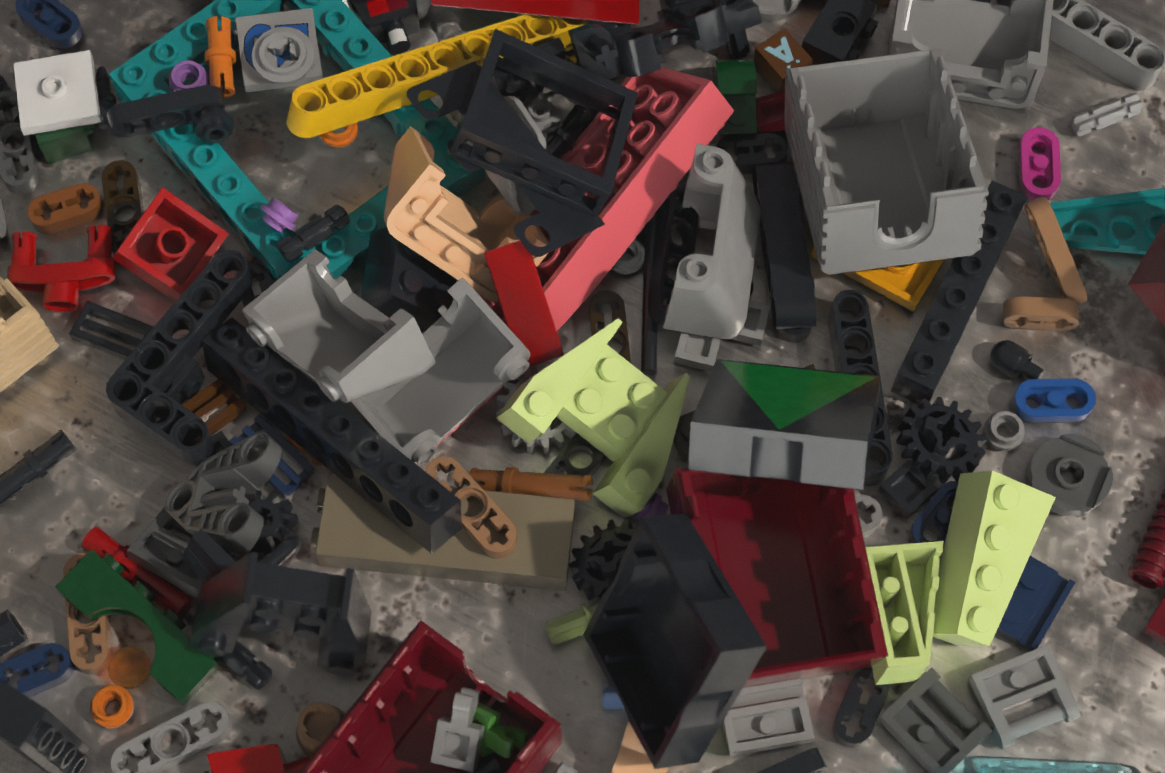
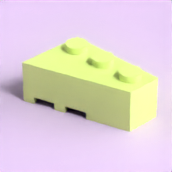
[866,541,944,685]

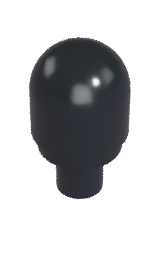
[990,340,1045,380]

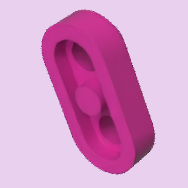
[1018,127,1061,200]

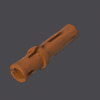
[469,467,593,502]

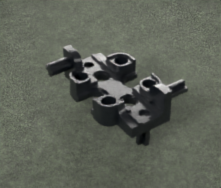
[565,0,762,110]

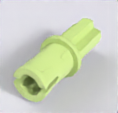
[545,603,599,645]

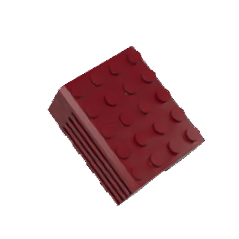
[666,468,888,688]
[299,620,562,773]

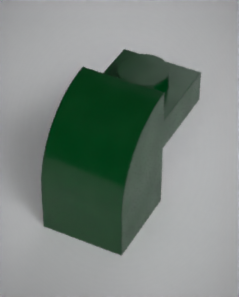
[712,59,757,136]

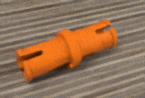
[205,16,236,98]

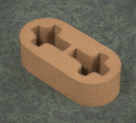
[1003,296,1079,331]

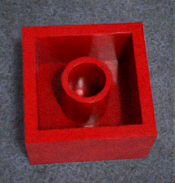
[112,187,229,302]

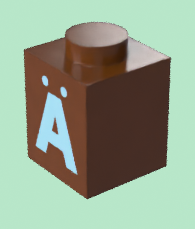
[753,28,813,93]

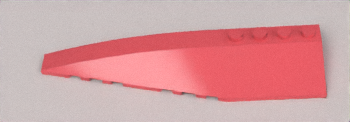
[436,67,734,447]

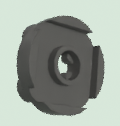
[1027,434,1113,517]

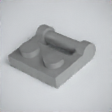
[968,645,1080,749]

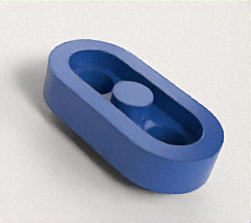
[1012,378,1096,423]

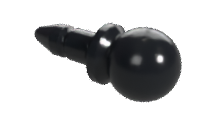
[92,66,117,130]

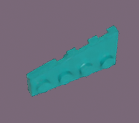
[1049,188,1165,255]

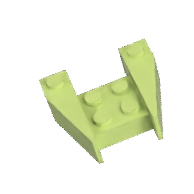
[496,319,690,518]

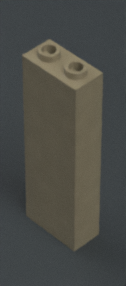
[311,475,575,591]

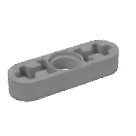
[111,701,232,773]

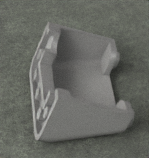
[887,0,1054,109]
[663,144,761,339]
[242,249,435,403]
[351,277,531,464]

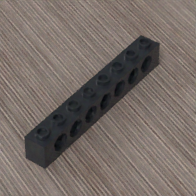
[201,317,462,554]

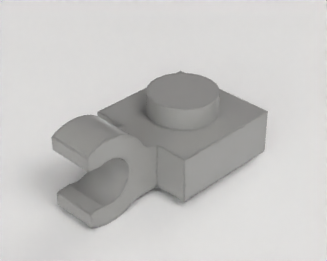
[431,687,484,772]

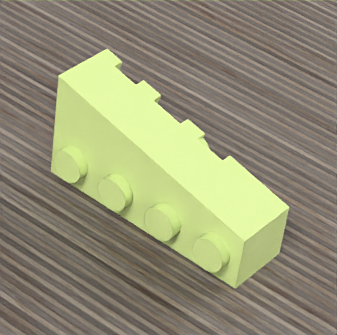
[933,471,1056,646]

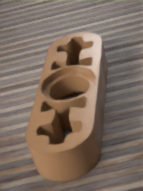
[1024,195,1087,304]
[425,456,517,559]
[63,553,113,675]

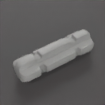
[1070,93,1143,136]

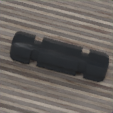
[277,204,350,263]
[217,641,273,690]

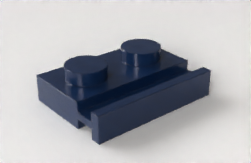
[996,556,1075,652]

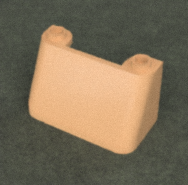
[384,126,548,302]

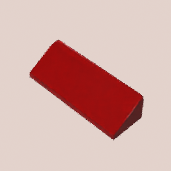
[484,240,564,367]

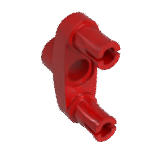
[7,225,115,312]

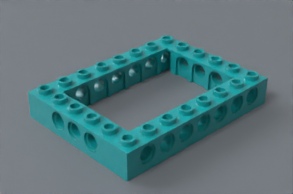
[109,0,485,282]

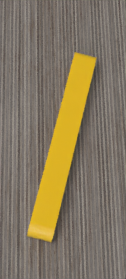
[286,14,589,138]

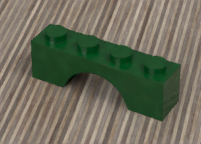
[55,549,219,706]

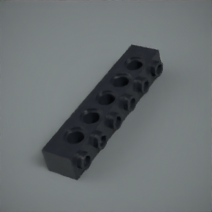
[891,180,1028,404]

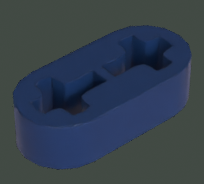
[0,643,75,697]

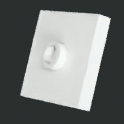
[13,50,101,136]

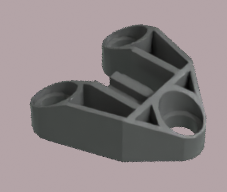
[164,432,282,555]

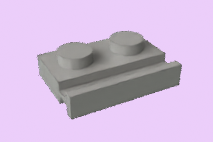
[722,678,815,757]

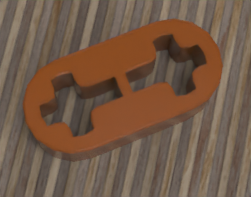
[27,183,104,234]

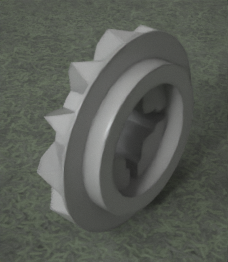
[252,27,315,86]

